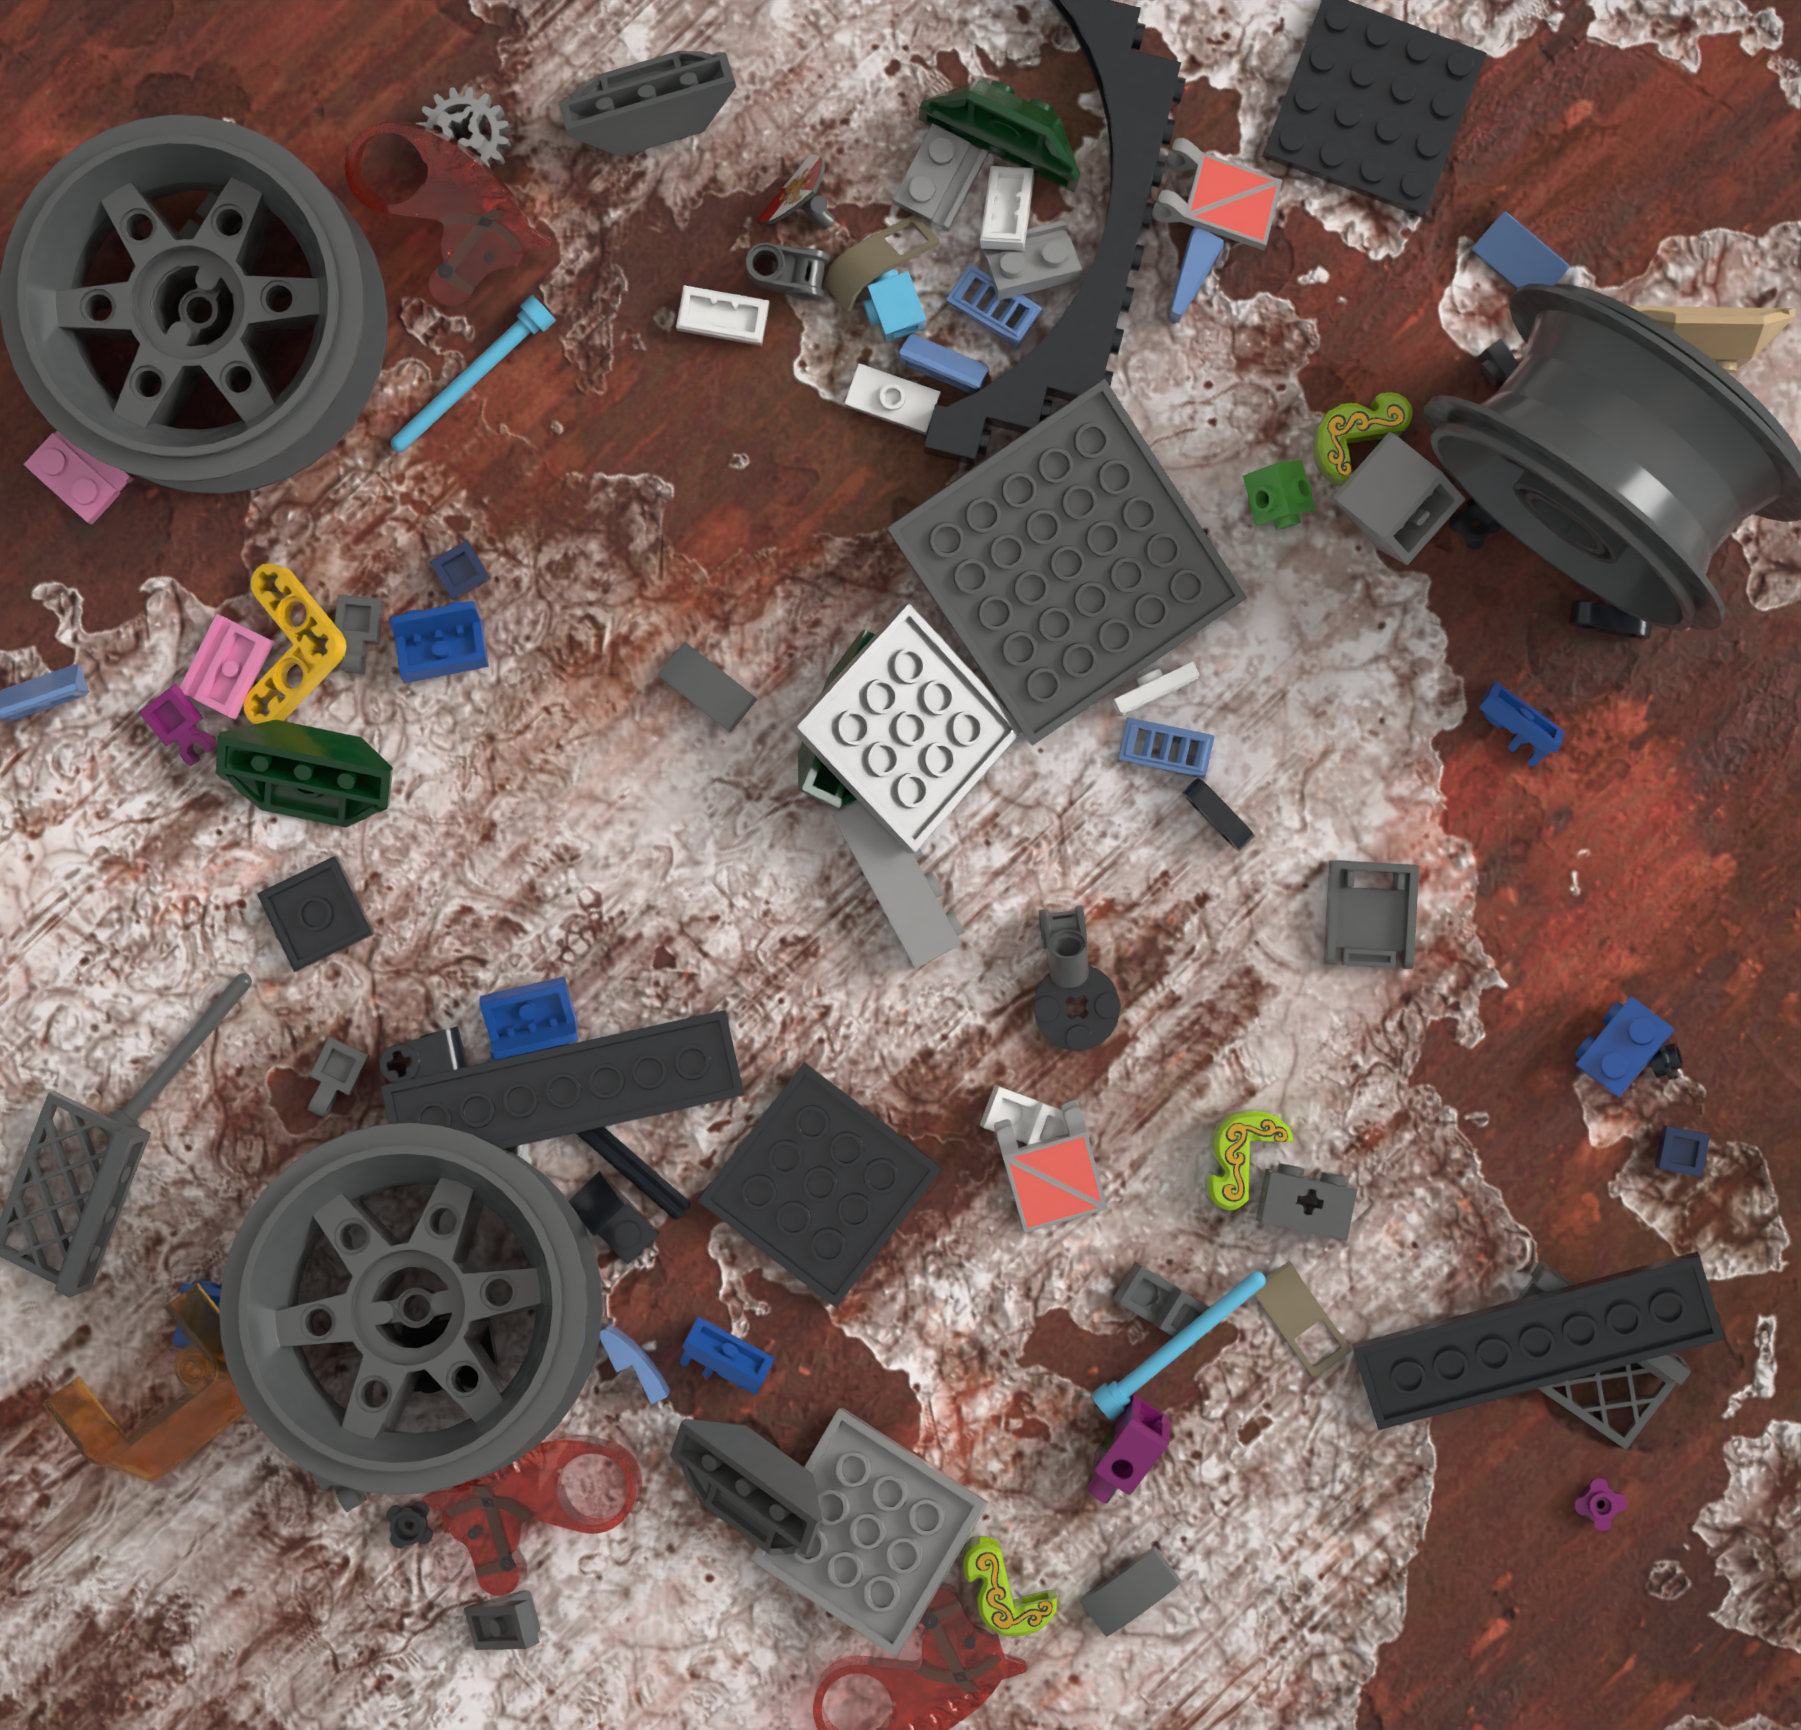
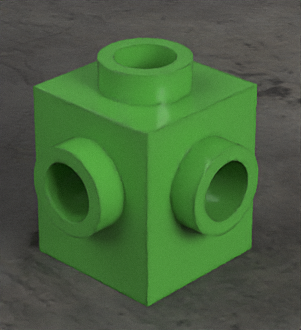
[1243,460,1315,530]

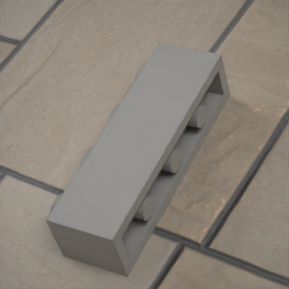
[832,801,965,969]

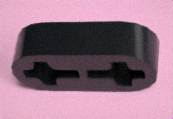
[1569,601,1653,639]
[1182,777,1255,852]

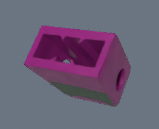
[1087,1394,1170,1503]

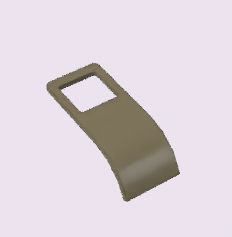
[823,215,939,311]
[1254,1260,1351,1377]

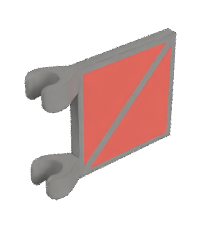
[1152,138,1282,250]
[994,1100,1108,1233]

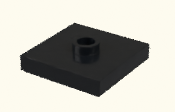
[257,856,375,972]

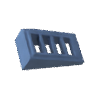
[1168,227,1224,324]
[946,264,1042,349]
[1118,717,1215,779]

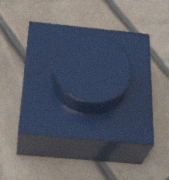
[430,540,491,601]
[1655,1125,1710,1177]

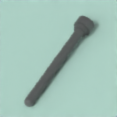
[99,973,252,1138]

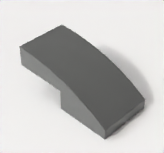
[658,641,758,733]
[1113,1261,1210,1348]
[1080,1546,1181,1637]

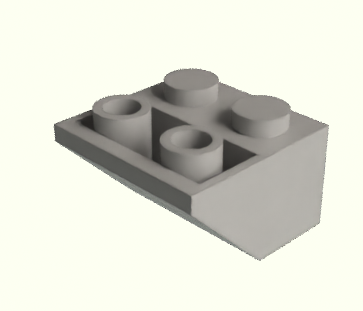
[1332,431,1465,565]

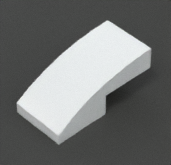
[980,1085,1068,1145]

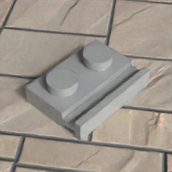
[893,123,988,232]
[981,220,1082,301]

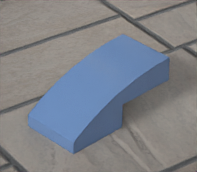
[600,1323,671,1405]

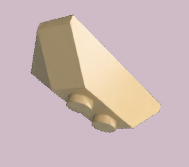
[1628,305,1796,374]

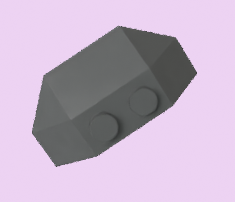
[559,51,737,157]
[670,1419,822,1555]

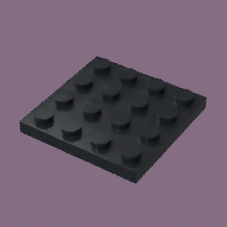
[1262,0,1487,218]
[698,1061,943,1307]

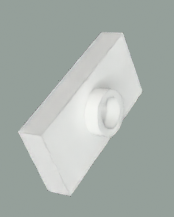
[980,166,1034,251]
[676,285,770,346]
[845,363,941,435]
[1111,662,1199,717]

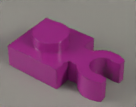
[138,684,217,766]

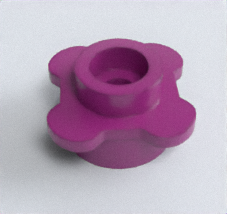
[1574,1478,1627,1531]

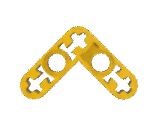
[244,563,347,724]

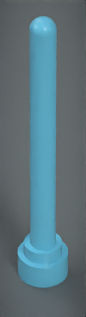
[390,294,556,452]
[1091,1271,1266,1421]

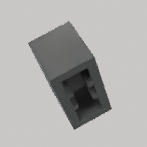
[1256,1163,1358,1241]

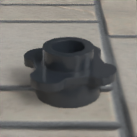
[1449,499,1501,550]
[1650,1038,1683,1080]
[386,1501,433,1548]

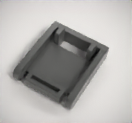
[1324,860,1419,969]

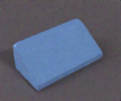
[1471,211,1570,289]
[899,334,989,395]
[0,664,89,722]

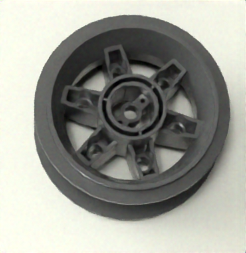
[0,115,388,494]
[1424,284,1801,631]
[219,1123,603,1495]

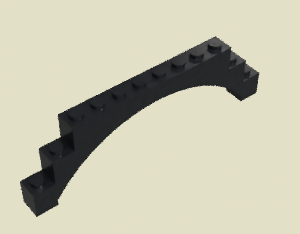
[924,0,1186,466]

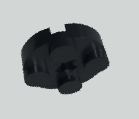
[1033,966,1121,1051]

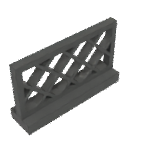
[0,1091,151,1298]
[1516,1261,1691,1449]

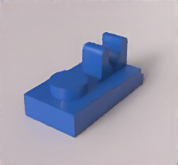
[1479,681,1565,766]
[680,1317,775,1395]

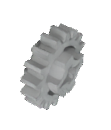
[415,87,511,185]

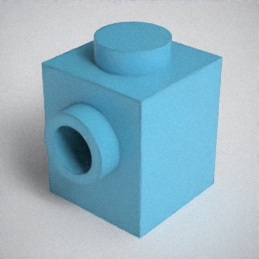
[862,270,926,343]

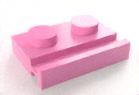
[23,431,134,525]
[180,614,274,720]

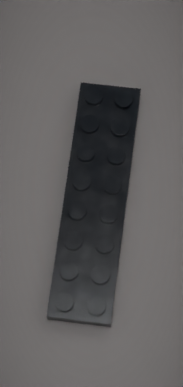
[381,1010,744,1150]
[1353,1251,1725,1430]

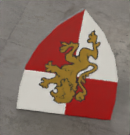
[756,154,835,230]

